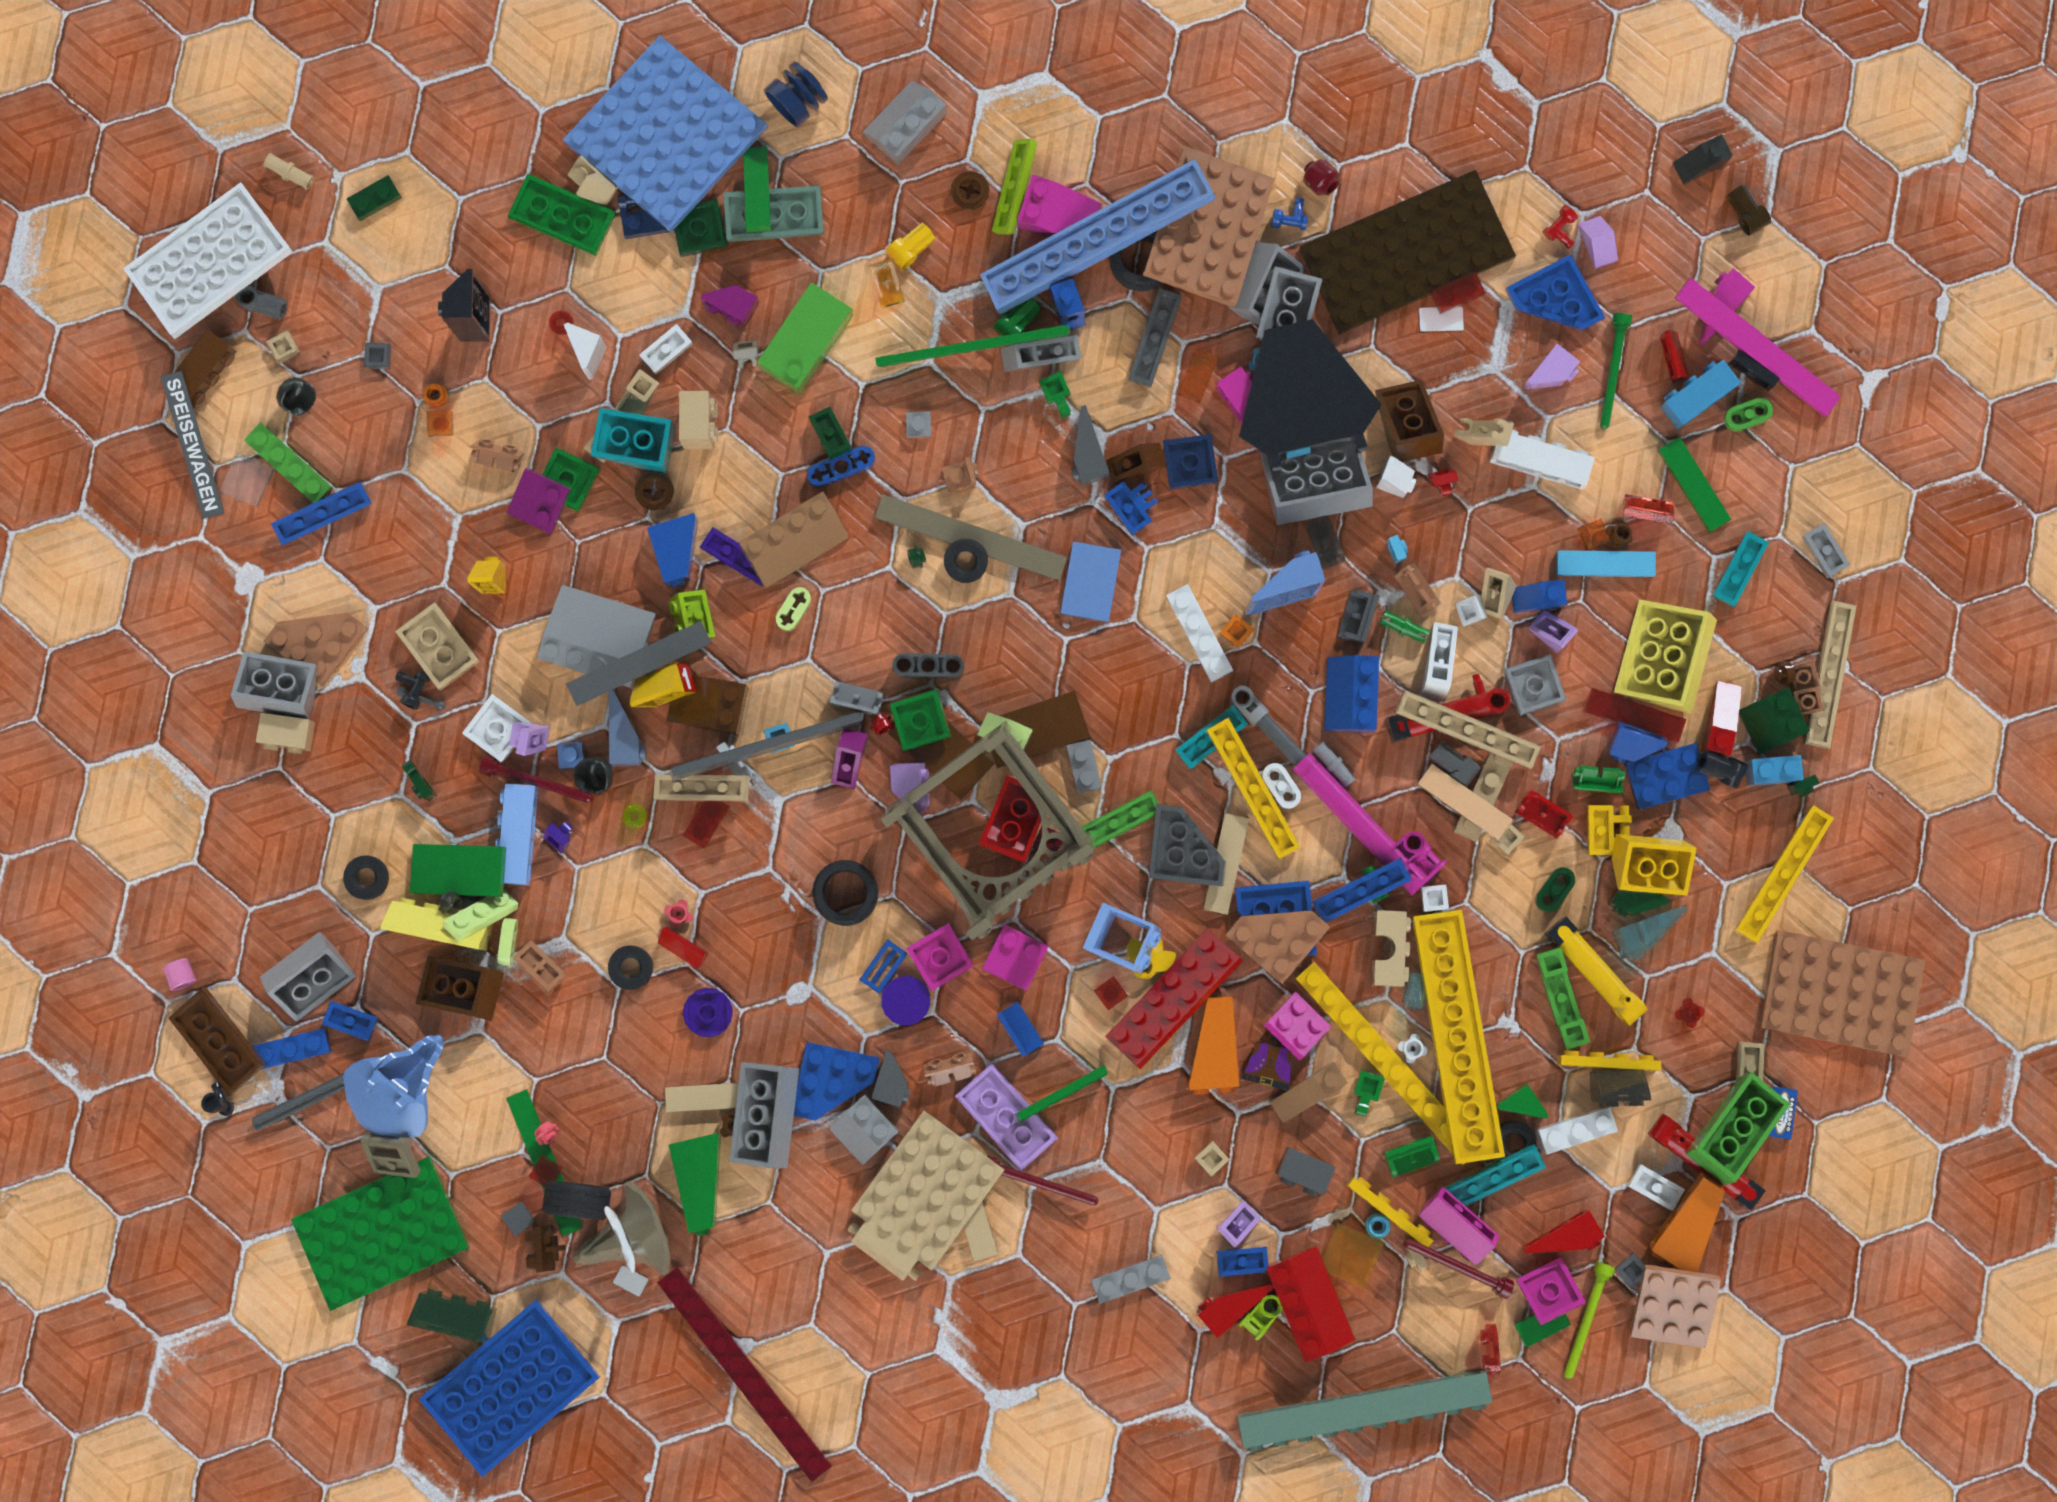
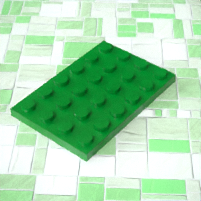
[291,1156,470,1311]

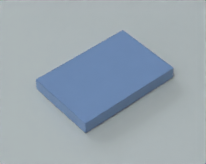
[1060,542,1121,623]

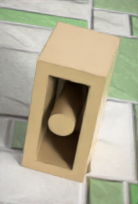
[256,713,315,754]

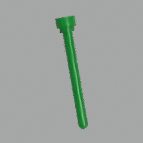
[1600,313,1633,429]

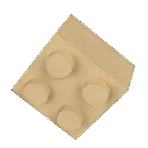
[679,391,718,450]

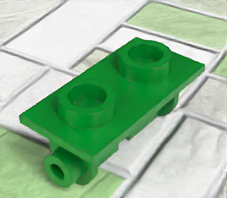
[1572,765,1625,793]

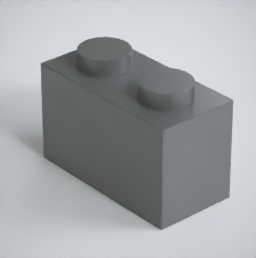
[1276,1147,1336,1197]

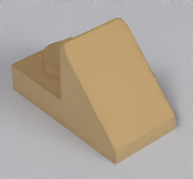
[568,156,618,206]

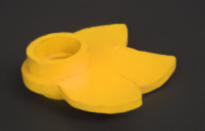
[1127,938,1176,979]

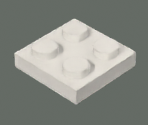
[462,694,532,763]

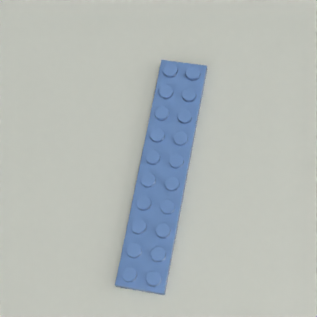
[980,159,1216,315]

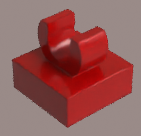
[1428,468,1458,496]

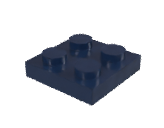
[1162,434,1218,490]

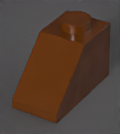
[1106,443,1166,483]

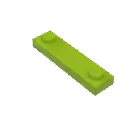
[992,139,1038,235]

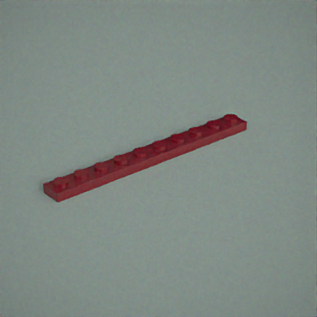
[657,1266,832,1482]

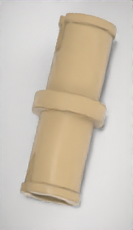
[263,153,314,190]

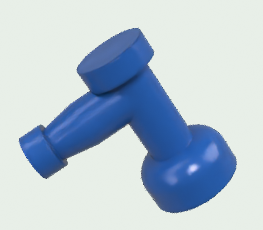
[1271,198,1308,231]

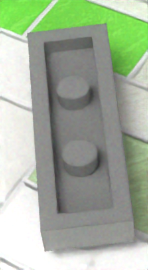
[1091,1255,1171,1304]

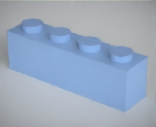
[495,784,539,886]

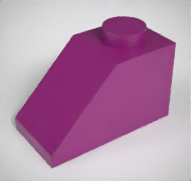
[831,728,868,789]

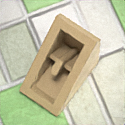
[1481,568,1517,619]

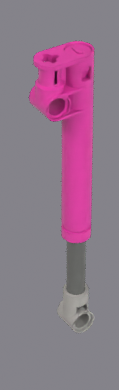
[1230,686,1447,896]

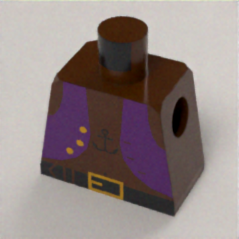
[1241,1031,1291,1091]

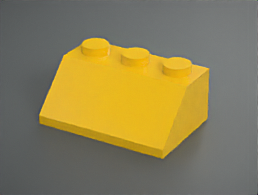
[1612,834,1697,896]

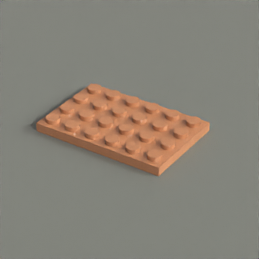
[1143,146,1275,308]
[1759,930,1925,1058]

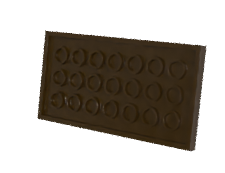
[1299,170,1516,335]

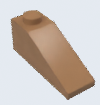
[1269,1062,1348,1123]

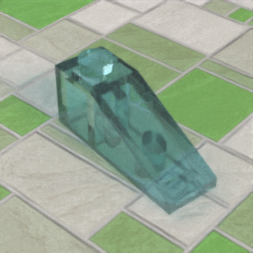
[1611,905,1688,962]

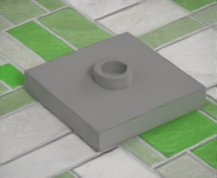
[1503,654,1566,716]

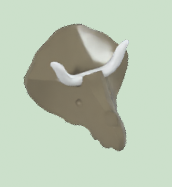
[572,1181,670,1276]

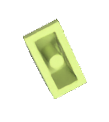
[977,712,1032,750]

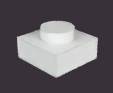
[1455,595,1488,627]
[1420,885,1449,912]

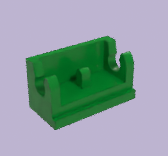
[1383,1136,1440,1178]

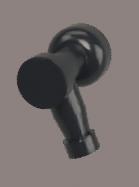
[395,671,430,710]
[201,1082,234,1116]

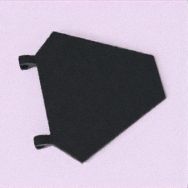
[1239,319,1382,472]

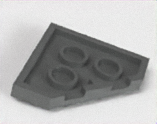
[1149,804,1226,886]

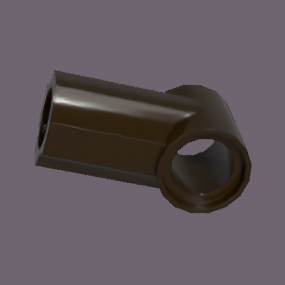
[1726,184,1772,236]

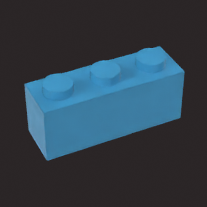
[1660,360,1741,430]

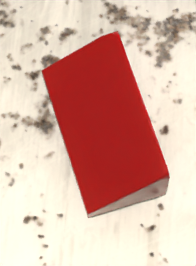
[1660,330,1689,383]
[658,927,708,969]

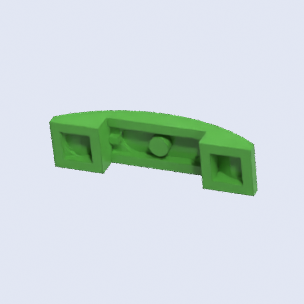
[1536,947,1590,1050]

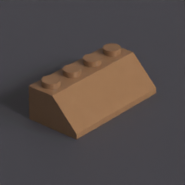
[739,491,849,589]

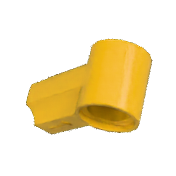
[885,222,936,270]

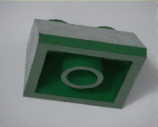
[1739,687,1810,755]

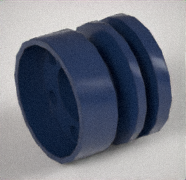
[763,61,828,128]

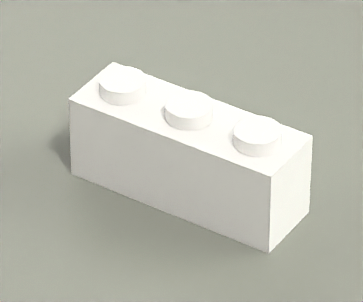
[1534,1107,1618,1155]

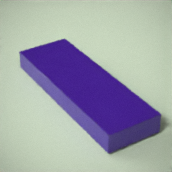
[700,527,763,587]

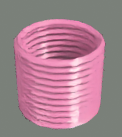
[163,958,197,991]

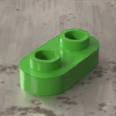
[1724,398,1773,432]

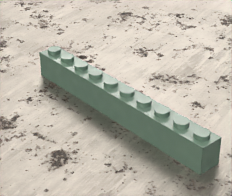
[1236,1370,1492,1451]

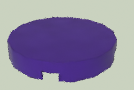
[881,976,930,1025]
[683,988,733,1037]

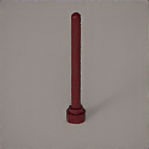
[479,755,594,803]
[987,1155,1099,1206]
[1404,1239,1514,1299]

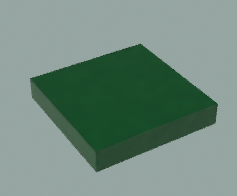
[674,199,728,257]

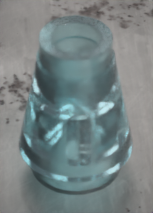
[1402,973,1427,1010]

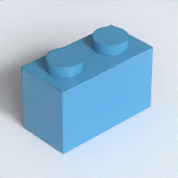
[1745,755,1804,786]

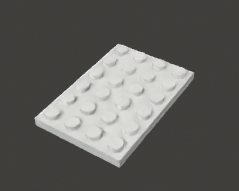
[123,182,293,339]

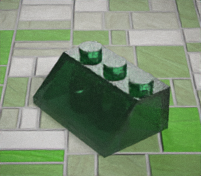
[407,1288,497,1342]

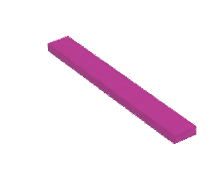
[1674,278,1841,417]

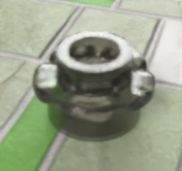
[439,891,462,915]

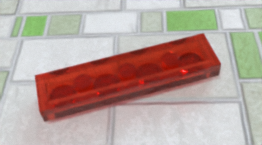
[1584,688,1686,743]

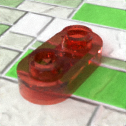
[1480,1324,1501,1375]

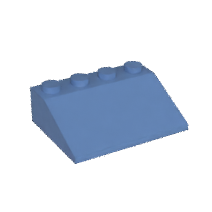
[1244,550,1325,616]

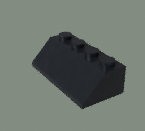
[438,269,490,342]

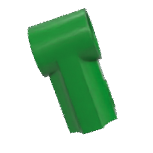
[993,298,1042,336]

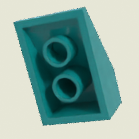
[591,408,676,473]

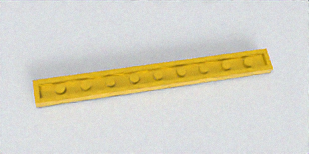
[1295,962,1466,1166]

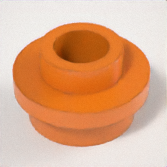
[423,383,448,407]

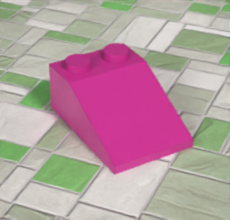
[1017,175,1101,237]

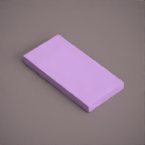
[955,1063,1058,1171]

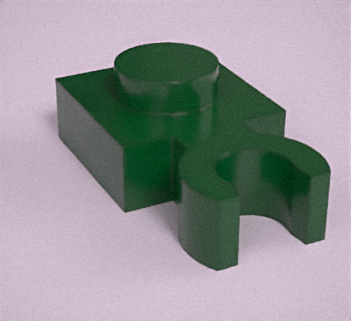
[402,760,437,801]

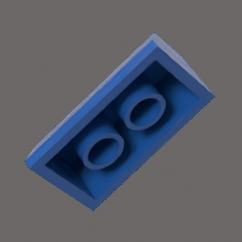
[1324,655,1379,733]

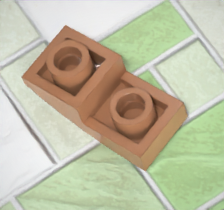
[1793,661,1824,715]

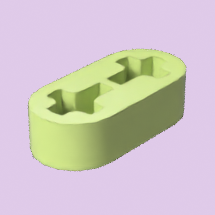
[776,587,811,631]
[498,918,518,966]

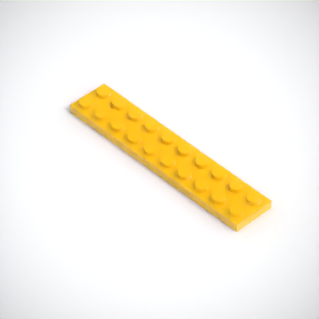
[1412,910,1505,1165]

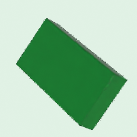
[1514,1314,1571,1348]

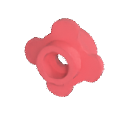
[664,899,693,928]
[534,1121,560,1146]

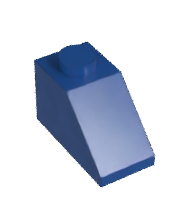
[1512,580,1567,613]
[1608,721,1667,763]

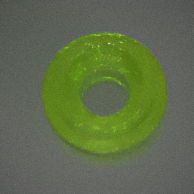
[622,804,647,829]

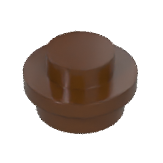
[1773,661,1796,685]

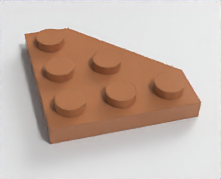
[264,613,369,686]
[1225,911,1330,984]

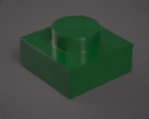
[1787,774,1820,797]

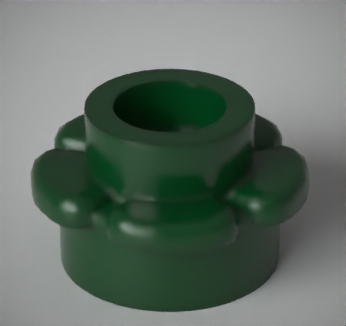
[907,545,926,569]

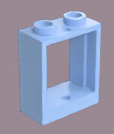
[1083,903,1161,974]

